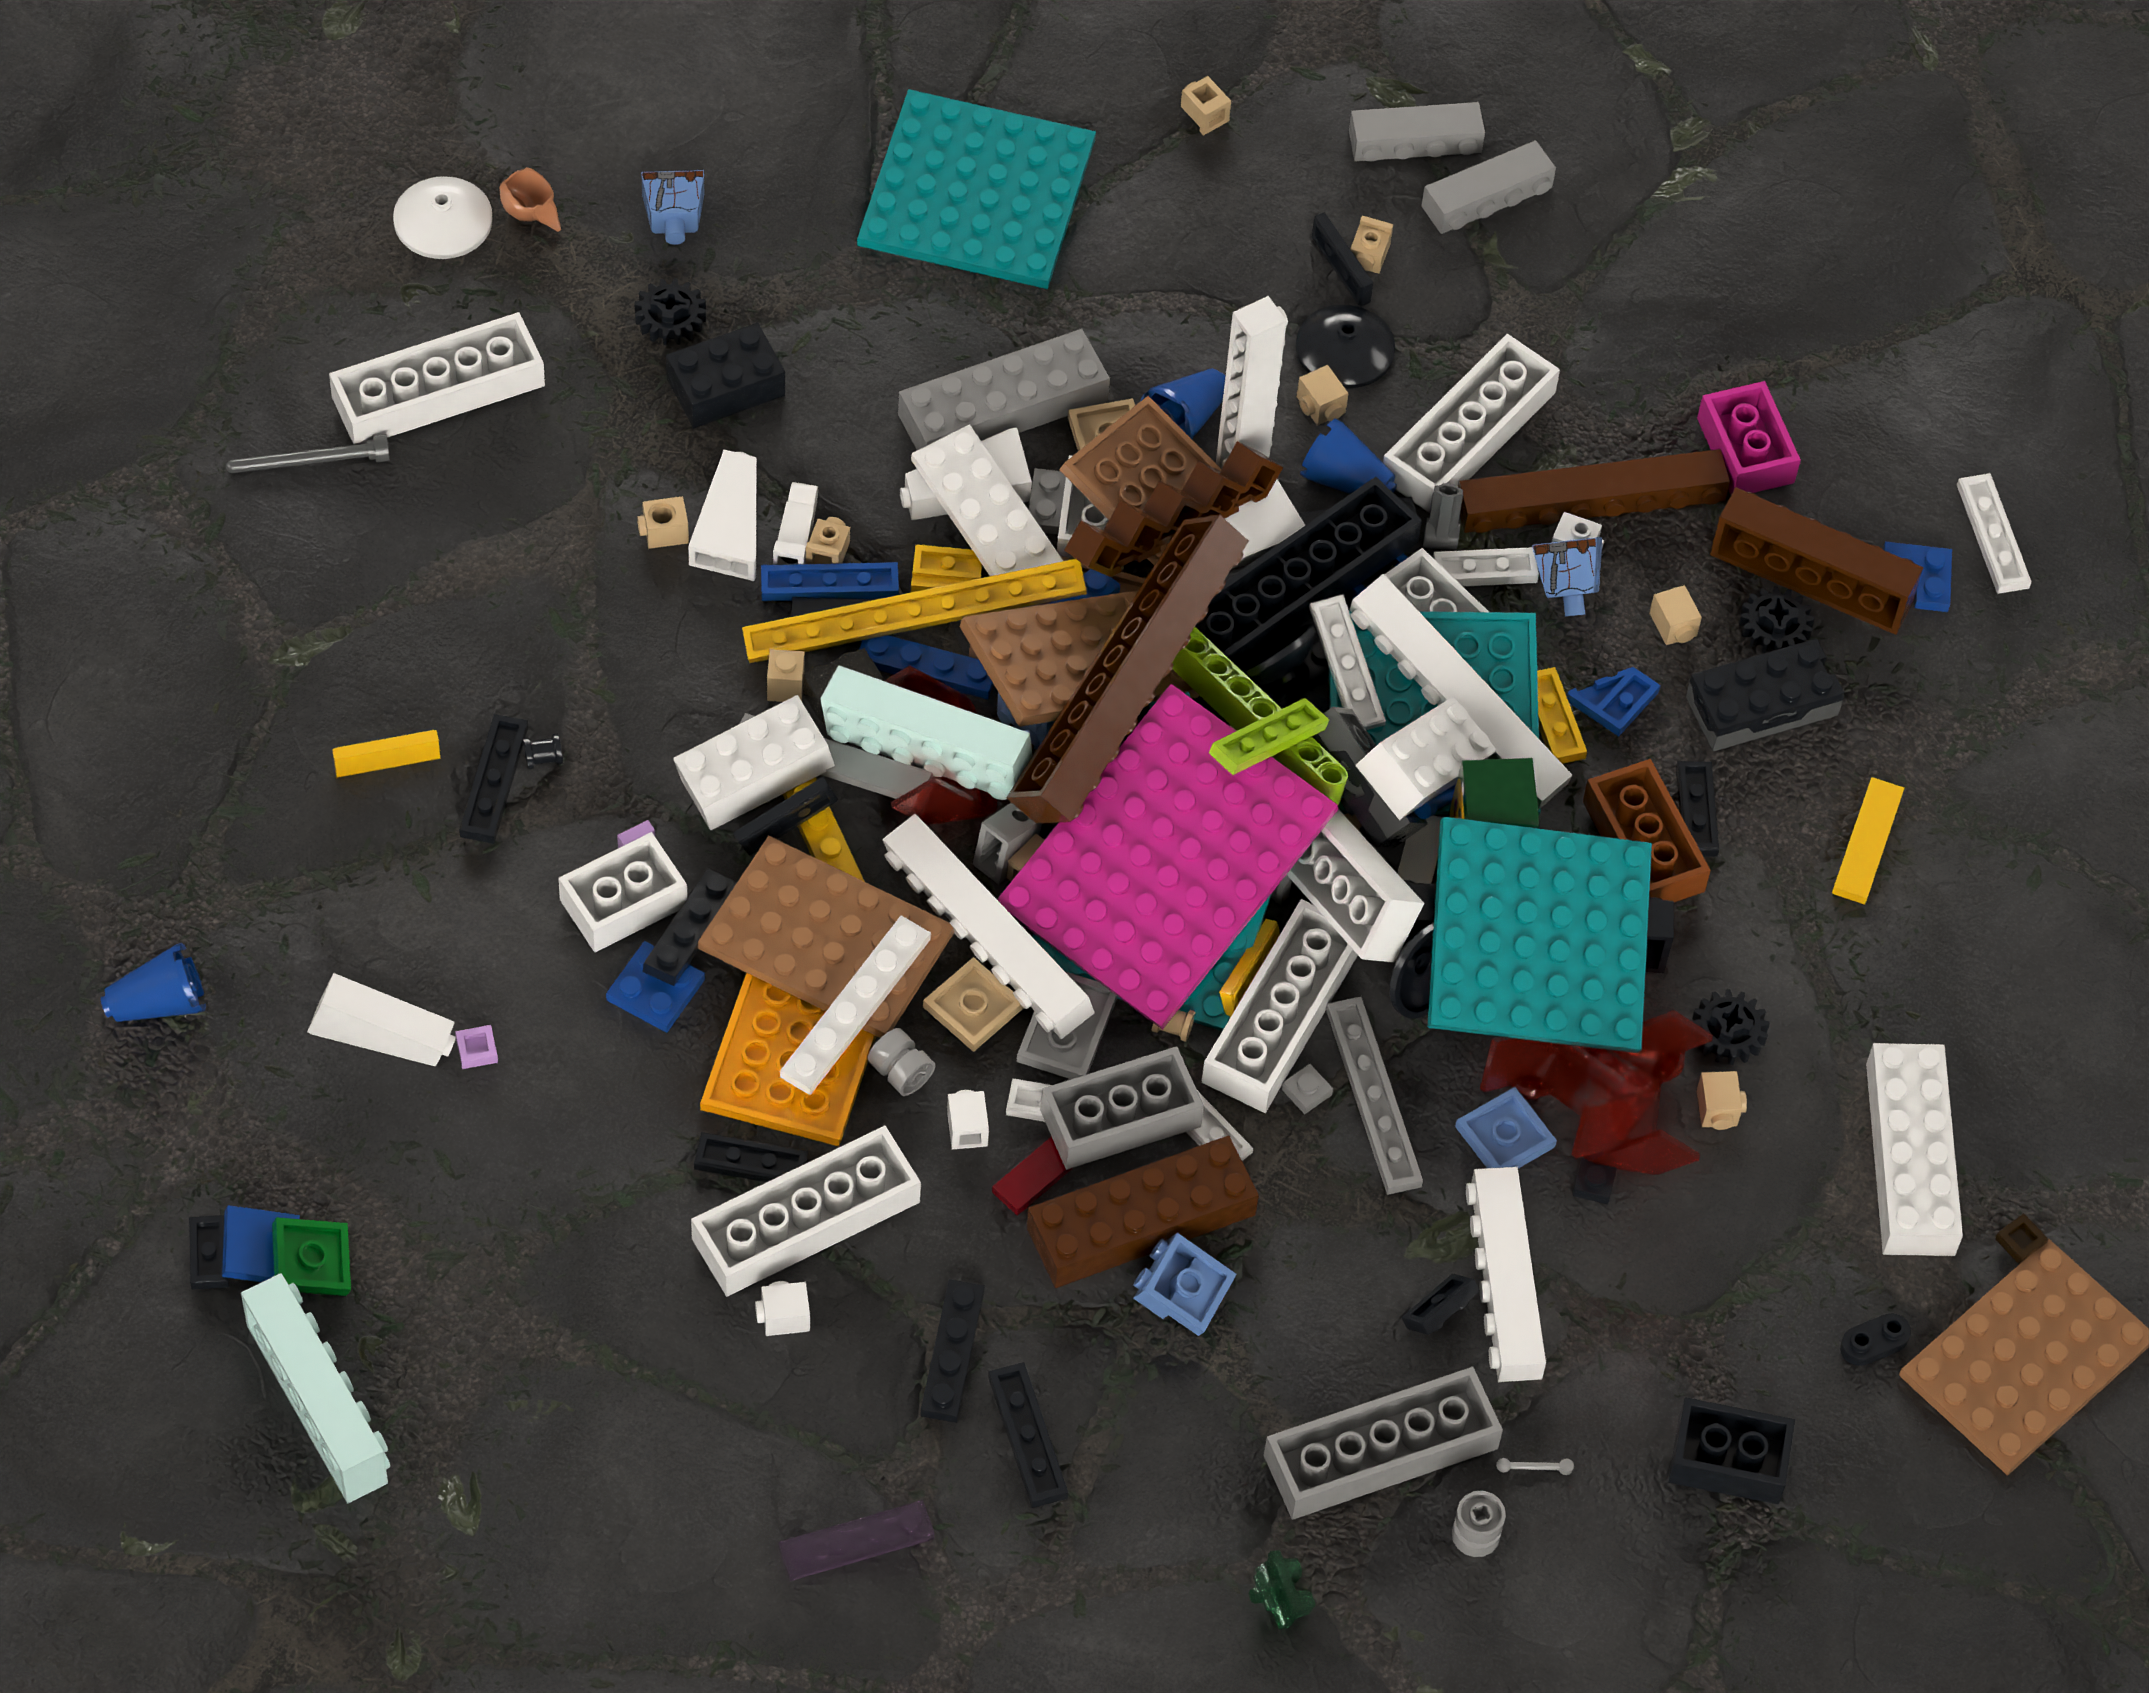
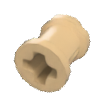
[1152,1010,1196,1042]

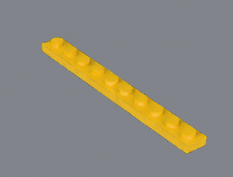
[742,559,1087,663]

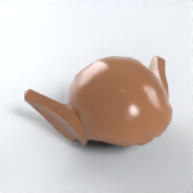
[499,167,561,232]

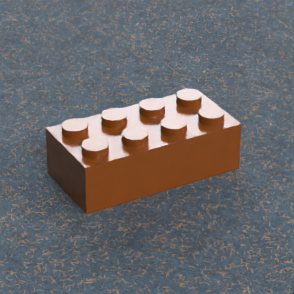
[1583,759,1711,902]

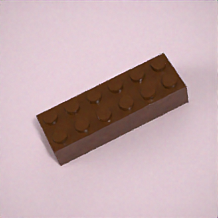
[1710,487,1924,635]
[1027,1135,1259,1289]

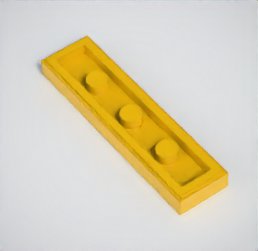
[1832,777,1904,905]

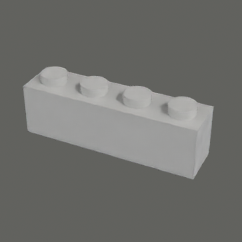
[1349,102,1485,162]
[1421,140,1556,234]

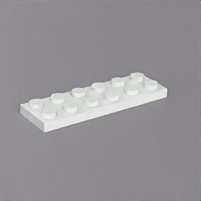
[911,424,1063,609]

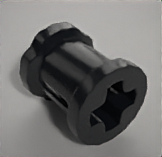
[523,733,563,769]

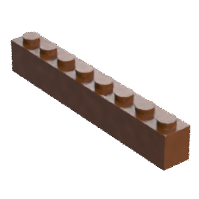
[1458,449,1730,533]

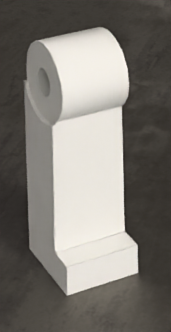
[773,482,818,565]

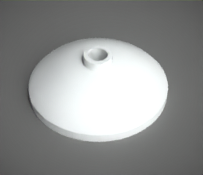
[393,177,493,259]

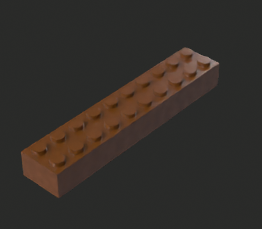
[1006,515,1249,823]

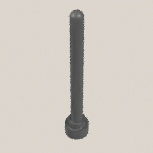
[226,434,390,473]

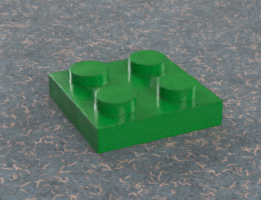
[272,1217,351,1296]

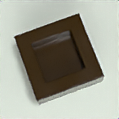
[1995,1213,2049,1264]

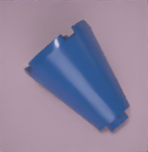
[1140,368,1226,439]
[1300,418,1397,494]
[100,943,206,1022]

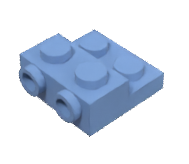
[1133,1233,1237,1336]

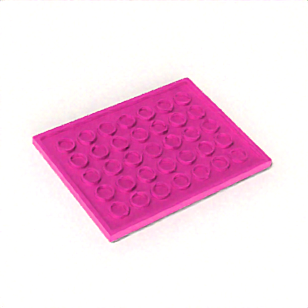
[997,684,1339,1030]

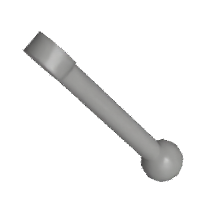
[1496,1458,1574,1475]

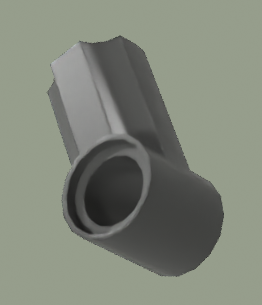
[1423,483,1463,551]

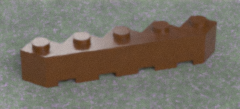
[1064,441,1283,577]

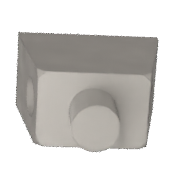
[972,803,1043,885]

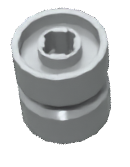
[868,1028,935,1096]
[1452,1491,1506,1557]

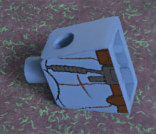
[641,170,704,245]
[1532,537,1602,617]

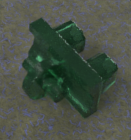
[1248,1550,1315,1630]

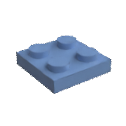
[1455,1087,1557,1168]

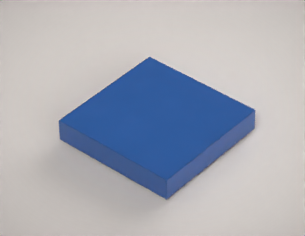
[222,1205,300,1282]

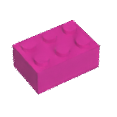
[1697,381,1801,495]

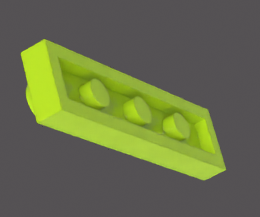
[1209,698,1329,775]

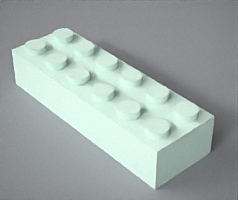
[820,665,1033,800]
[241,1273,390,1504]

